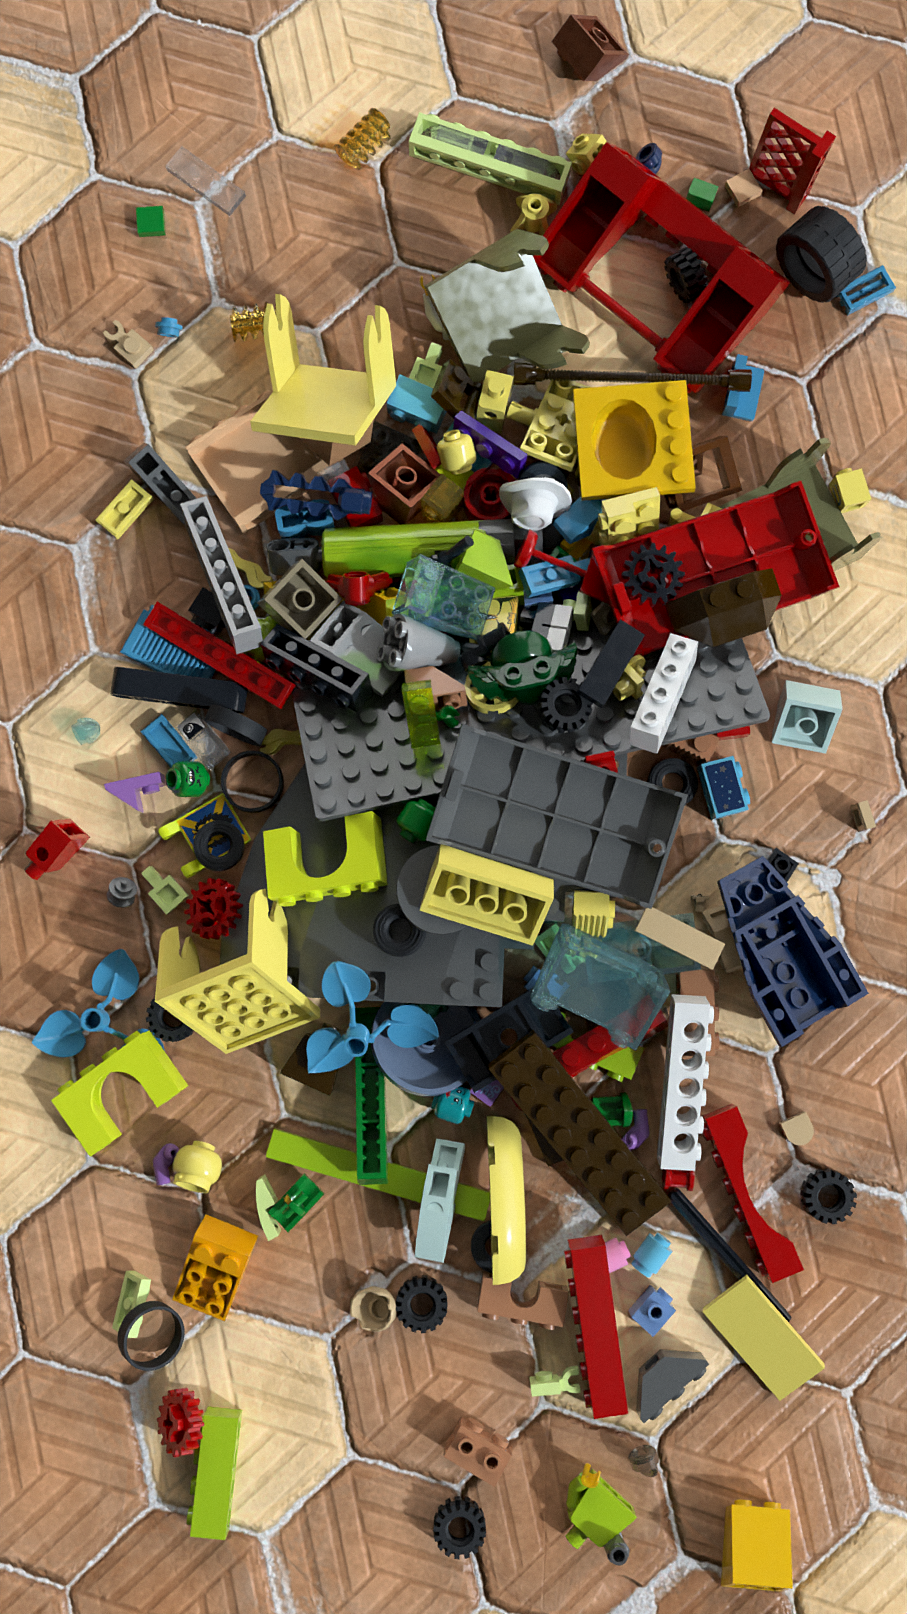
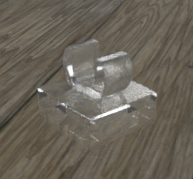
[317,459,350,487]

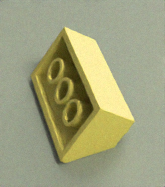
[420,844,554,946]

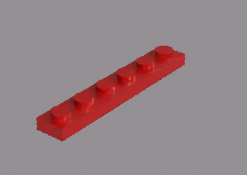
[143,601,296,709]

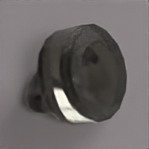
[628,1445,659,1477]

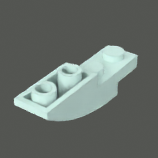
[415,1138,465,1263]

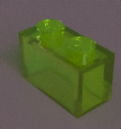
[402,679,441,749]

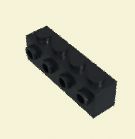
[260,624,373,713]

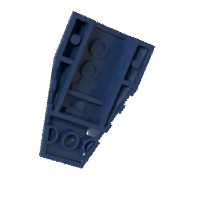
[717,856,869,1048]

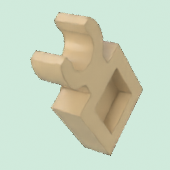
[103,320,154,369]

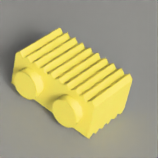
[572,890,615,938]

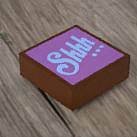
[469,1079,505,1109]

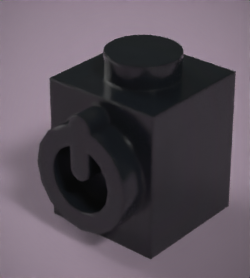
[188,587,226,634]

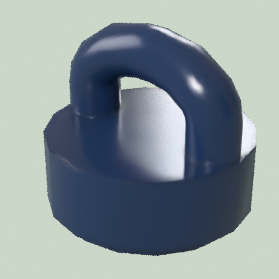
[636,143,662,174]

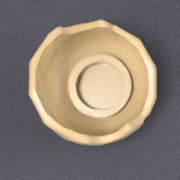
[350,1286,396,1332]

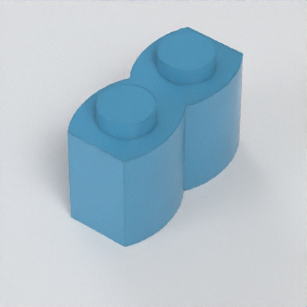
[275,499,335,539]

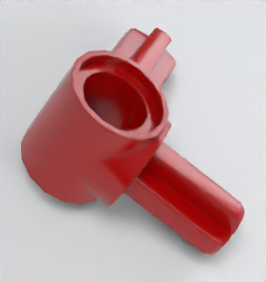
[325,571,392,606]

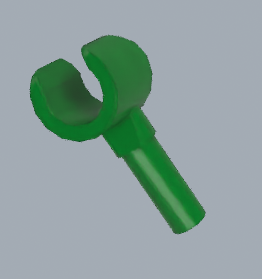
[418,705,460,728]

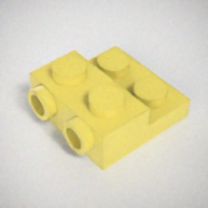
[598,487,660,546]

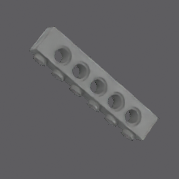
[180,496,263,654]

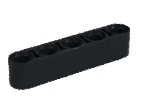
[110,667,248,713]

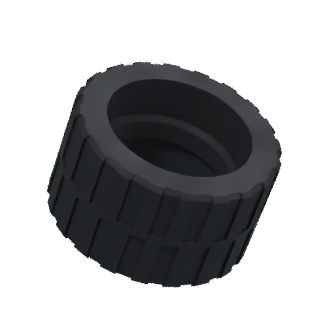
[776,206,867,303]

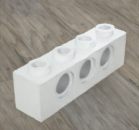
[630,633,698,754]

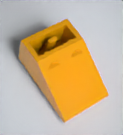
[172,1214,258,1321]

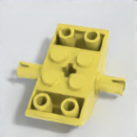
[506,379,590,472]

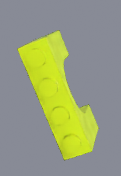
[263,811,388,907]
[51,1030,188,1157]

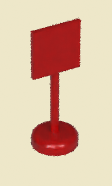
[514,529,610,604]

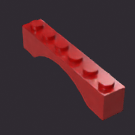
[509,995,668,1112]
[702,1104,804,1283]

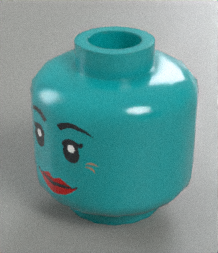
[431,1086,475,1124]

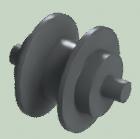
[107,877,137,908]

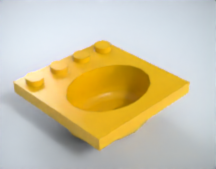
[573,380,696,501]

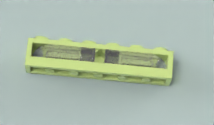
[409,112,572,205]

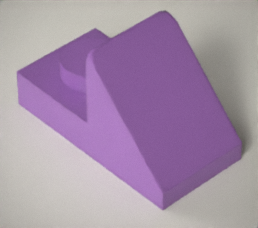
[104,772,167,813]

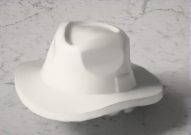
[499,477,572,531]

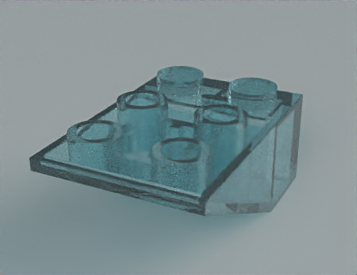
[392,554,495,640]

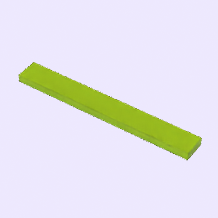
[266,1128,490,1221]

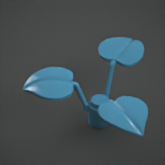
[32,949,165,1057]
[306,961,439,1073]

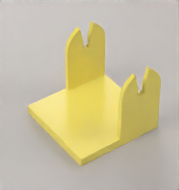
[250,294,396,446]
[155,889,320,1054]

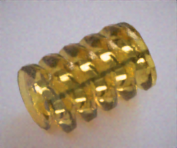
[333,108,391,171]
[230,300,276,343]

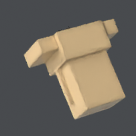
[691,894,709,912]

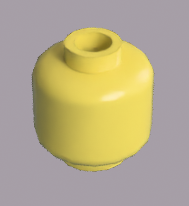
[437,430,477,474]

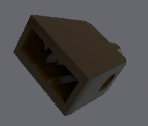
[280,1022,339,1096]

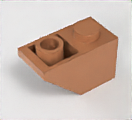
[404,666,467,714]

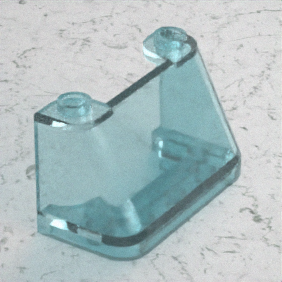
[531,924,671,1050]

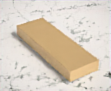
[634,907,725,970]

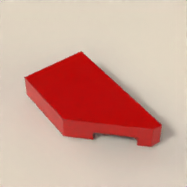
[412,424,441,469]

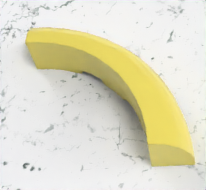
[487,1116,526,1285]

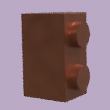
[551,14,629,81]
[367,443,444,525]

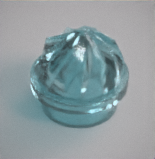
[71,718,100,745]

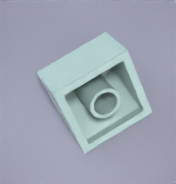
[771,680,843,754]

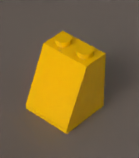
[721,1500,793,1592]

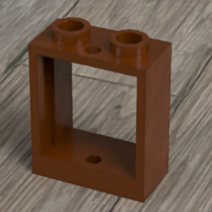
[664,436,743,512]

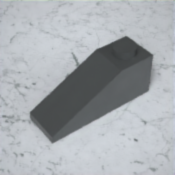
[124,443,197,525]

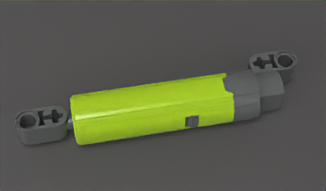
[266,516,564,579]

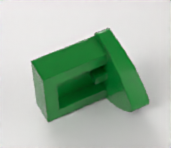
[592,1092,633,1127]

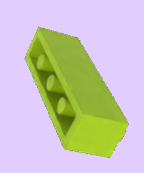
[186,1406,242,1540]

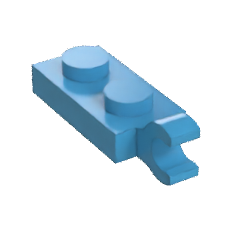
[518,555,591,598]

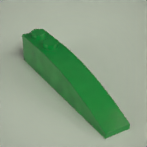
[355,1007,388,1185]

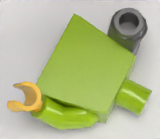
[565,1463,637,1566]

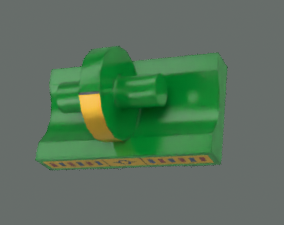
[268,1173,325,1233]

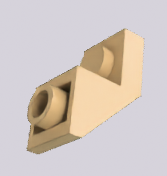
[702,905,742,973]

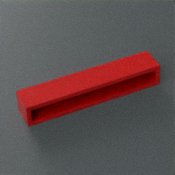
[564,1234,628,1419]

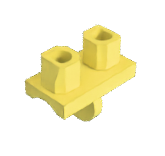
[612,654,646,701]

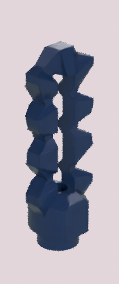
[260,470,372,520]

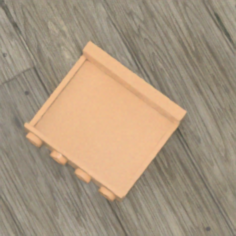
[186,390,333,534]

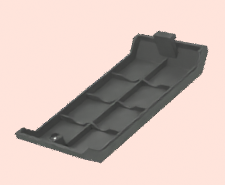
[426,724,688,909]

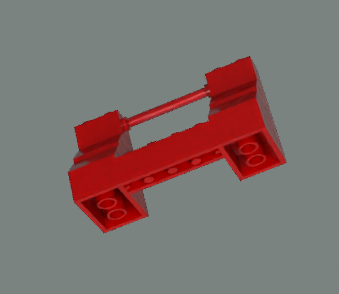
[533,141,790,393]

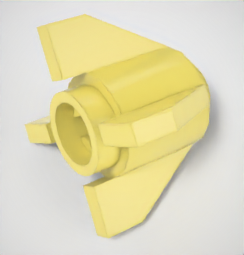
[510,194,557,236]

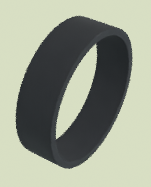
[204,704,267,747]
[221,751,284,813]
[117,1301,185,1371]

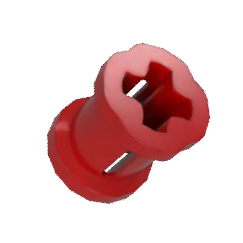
[662,1169,695,1191]

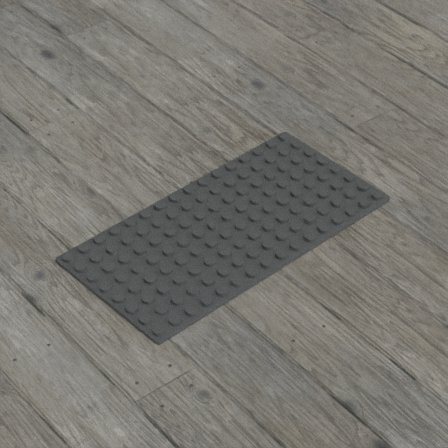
[289,577,770,821]

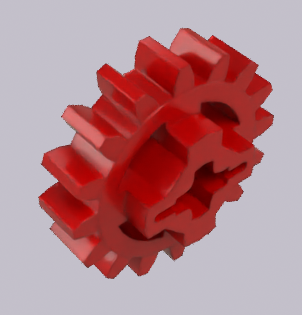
[184,878,243,940]
[157,1388,204,1457]

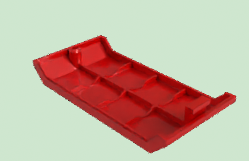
[591,481,840,657]

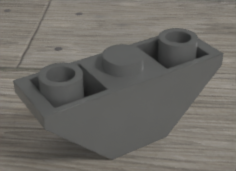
[636,1349,709,1423]

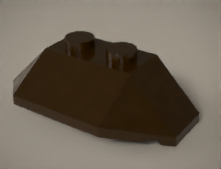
[665,568,781,648]

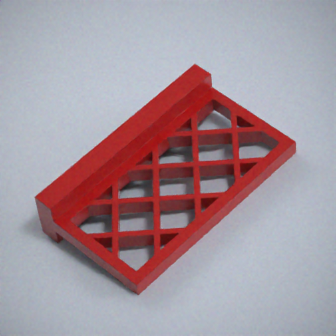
[749,107,836,215]

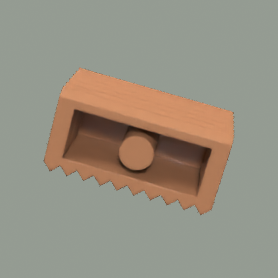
[660,734,720,765]

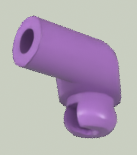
[622,1109,650,1150]
[153,1143,179,1185]

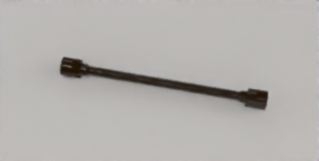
[513,362,752,392]

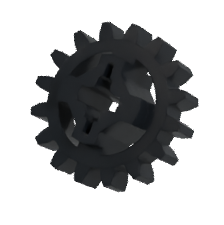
[621,543,685,607]

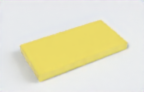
[702,1275,825,1401]

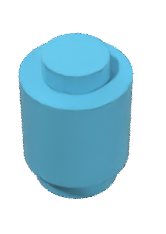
[631,1232,673,1278]

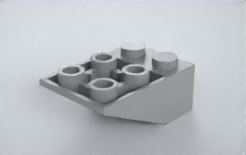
[310,600,404,697]

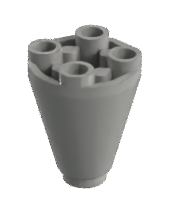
[377,614,460,671]

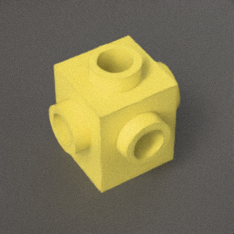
[566,134,606,175]

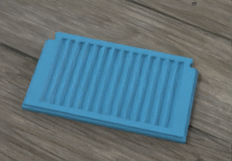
[120,605,216,679]

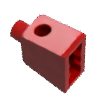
[24,819,90,880]

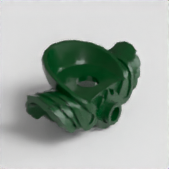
[467,630,577,705]

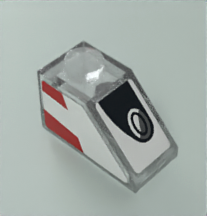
[174,710,231,770]

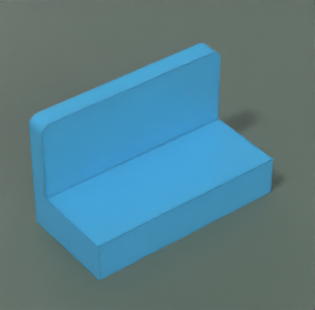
[722,354,764,421]

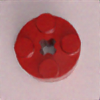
[463,467,515,521]

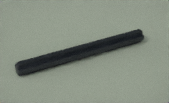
[668,1188,792,1322]

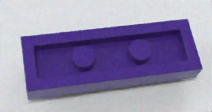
[453,411,528,479]

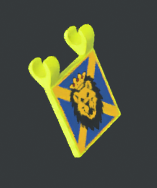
[158,793,252,878]

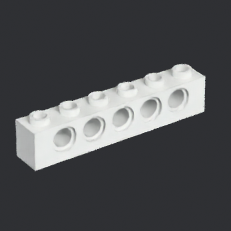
[657,994,714,1171]

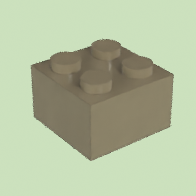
[257,559,342,639]

